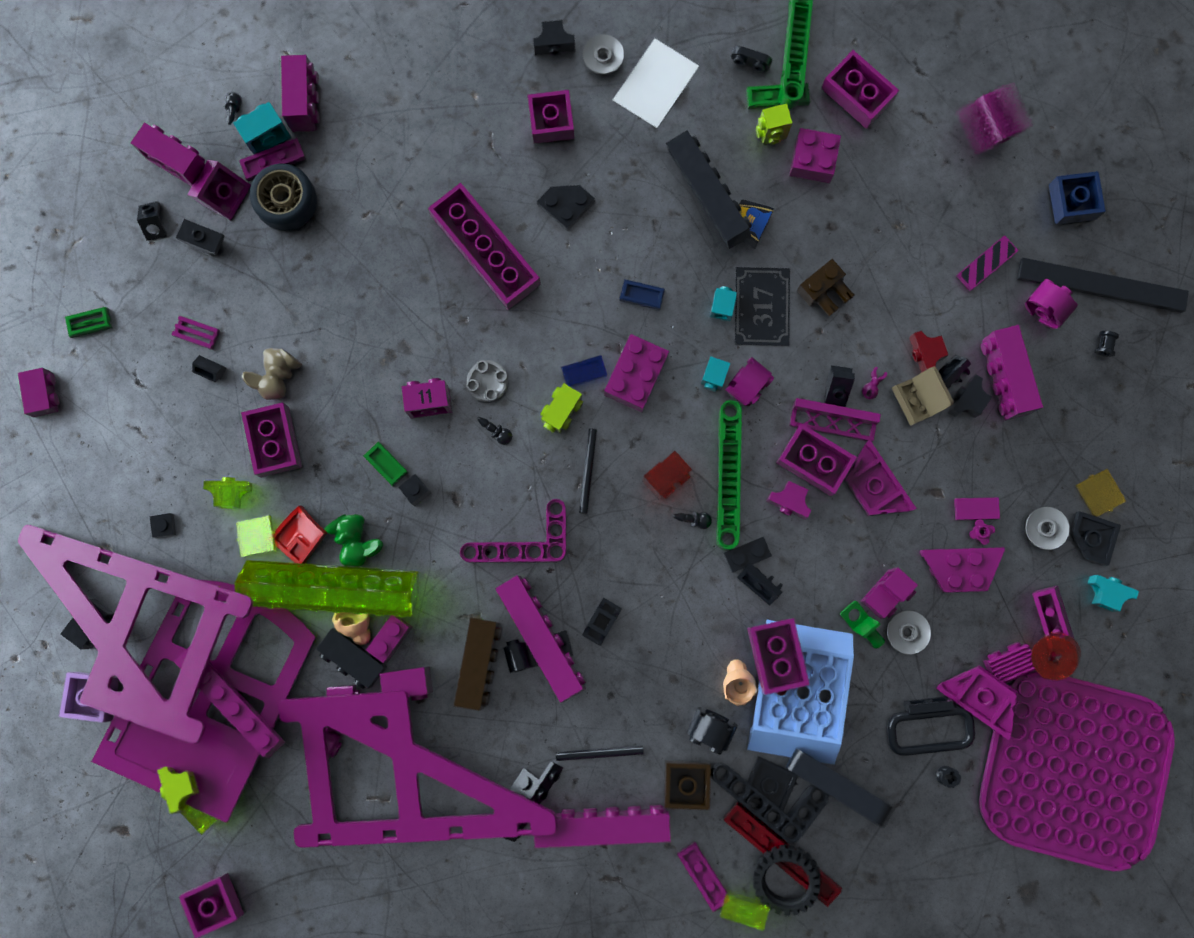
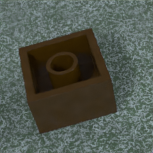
[664,760,711,810]

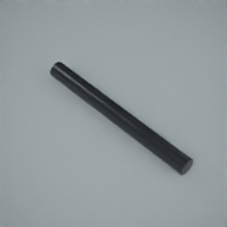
[579,428,597,514]
[556,746,643,761]

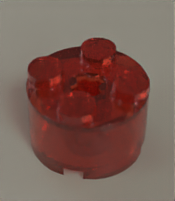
[1031,632,1081,680]

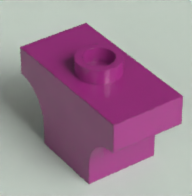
[766,481,811,519]

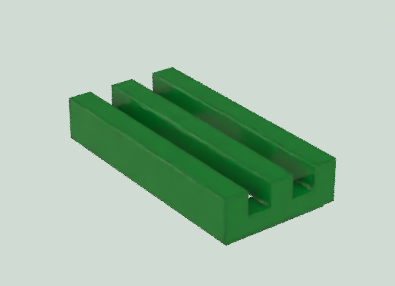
[65,307,112,338]

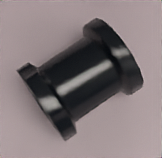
[1095,331,1119,357]
[936,766,961,788]

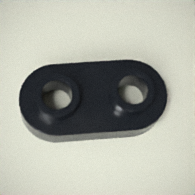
[731,46,773,72]

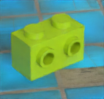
[756,103,792,145]

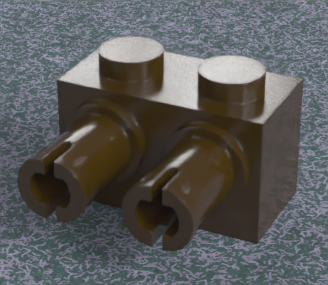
[797,258,855,317]

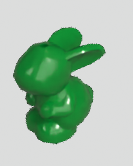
[324,514,383,567]

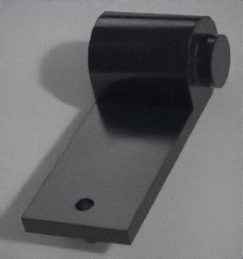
[503,630,574,673]

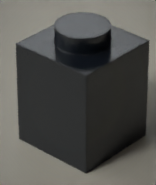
[398,474,432,506]

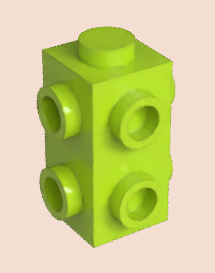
[540,383,583,433]

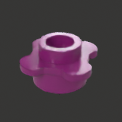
[969,519,995,545]

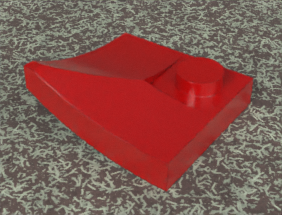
[268,505,327,567]

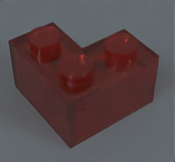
[642,451,692,500]

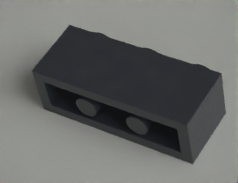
[316,628,387,689]

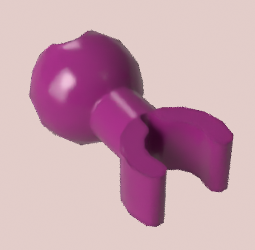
[862,367,888,400]

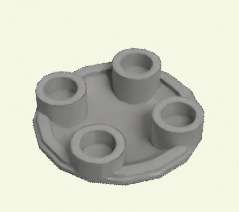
[466,360,508,402]

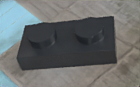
[723,536,772,573]

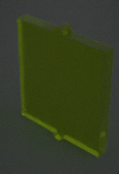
[236,515,276,557]

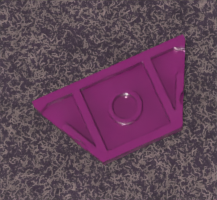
[844,440,917,516]
[920,547,1005,593]
[936,665,1018,740]

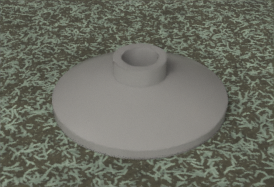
[583,34,624,74]
[1026,507,1070,550]
[887,611,931,654]

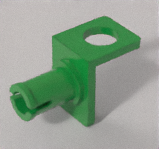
[840,600,885,649]

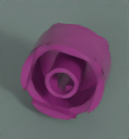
[1025,279,1078,329]
[725,357,774,406]

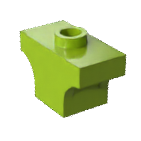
[158,767,199,814]

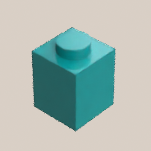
[710,287,737,321]
[701,356,730,392]

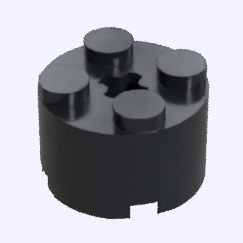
[687,707,738,755]

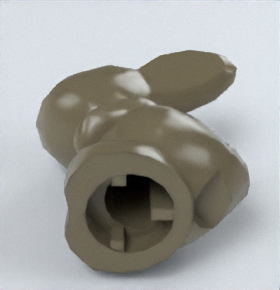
[242,348,302,400]

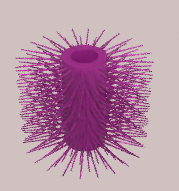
[957,83,1033,154]

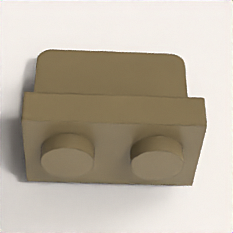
[892,367,953,426]

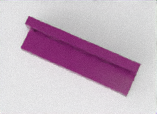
[789,398,881,442]

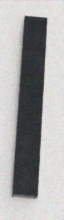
[1017,258,1189,313]

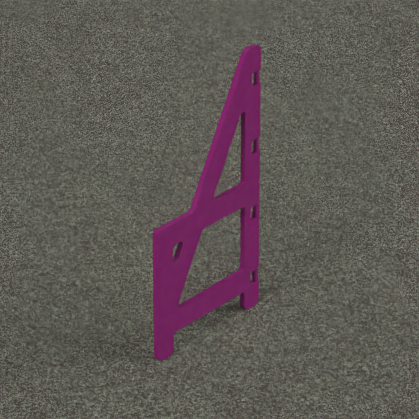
[18,525,253,744]
[278,691,557,848]

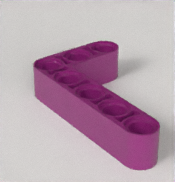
[460,499,567,563]

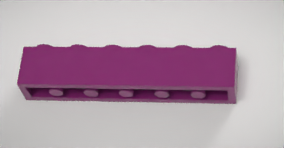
[495,575,586,703]
[174,646,285,758]

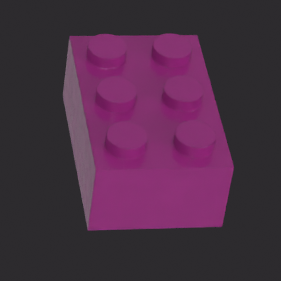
[821,50,900,129]
[281,55,319,132]
[130,122,206,187]
[604,334,669,413]
[241,402,302,478]
[776,423,857,497]
[747,618,810,695]

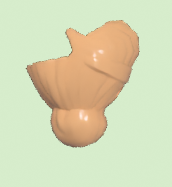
[332,603,371,645]
[723,659,758,707]

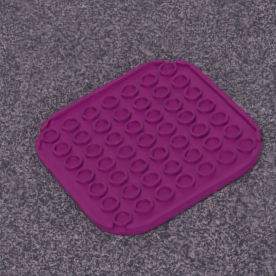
[979,671,1175,871]

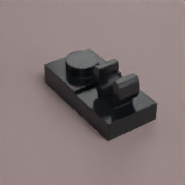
[938,355,971,389]
[737,563,783,606]

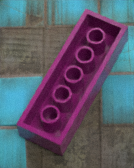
[428,183,541,310]
[534,805,671,848]

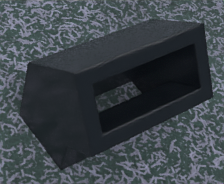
[192,355,227,383]

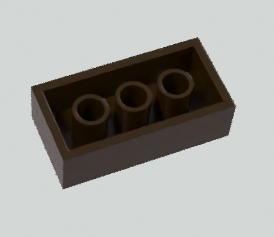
[454,618,503,711]

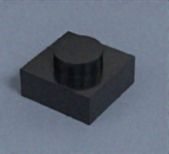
[149,513,176,538]

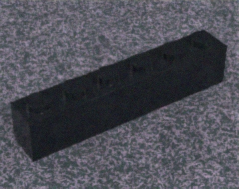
[666,130,752,249]

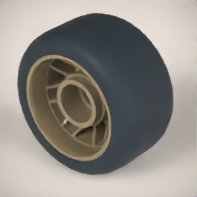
[250,164,317,231]

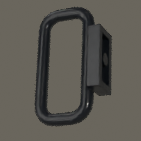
[887,696,975,756]

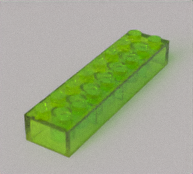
[234,560,419,617]

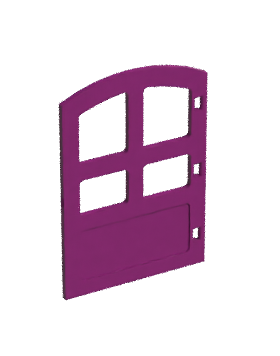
[91,580,316,823]

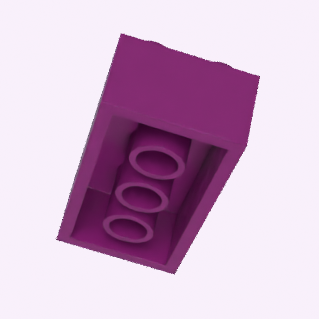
[981,325,1043,421]

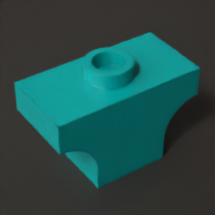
[1087,575,1139,612]

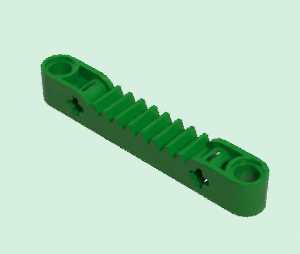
[779,0,813,110]
[716,400,742,551]

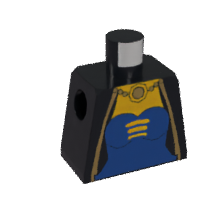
[739,200,774,249]

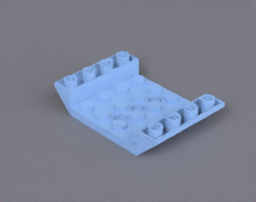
[747,620,854,765]

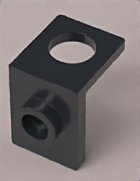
[137,201,167,241]

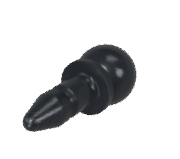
[225,92,242,125]
[477,417,513,445]
[673,512,712,529]

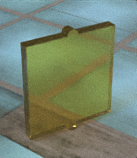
[1076,469,1126,517]

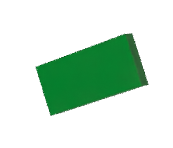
[363,441,408,487]

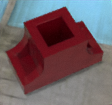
[909,331,949,373]

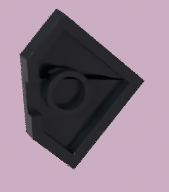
[537,185,595,231]
[1071,511,1121,566]

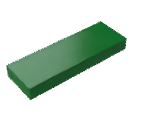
[746,83,810,109]

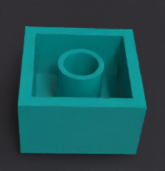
[233,102,292,154]

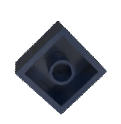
[1049,171,1106,225]

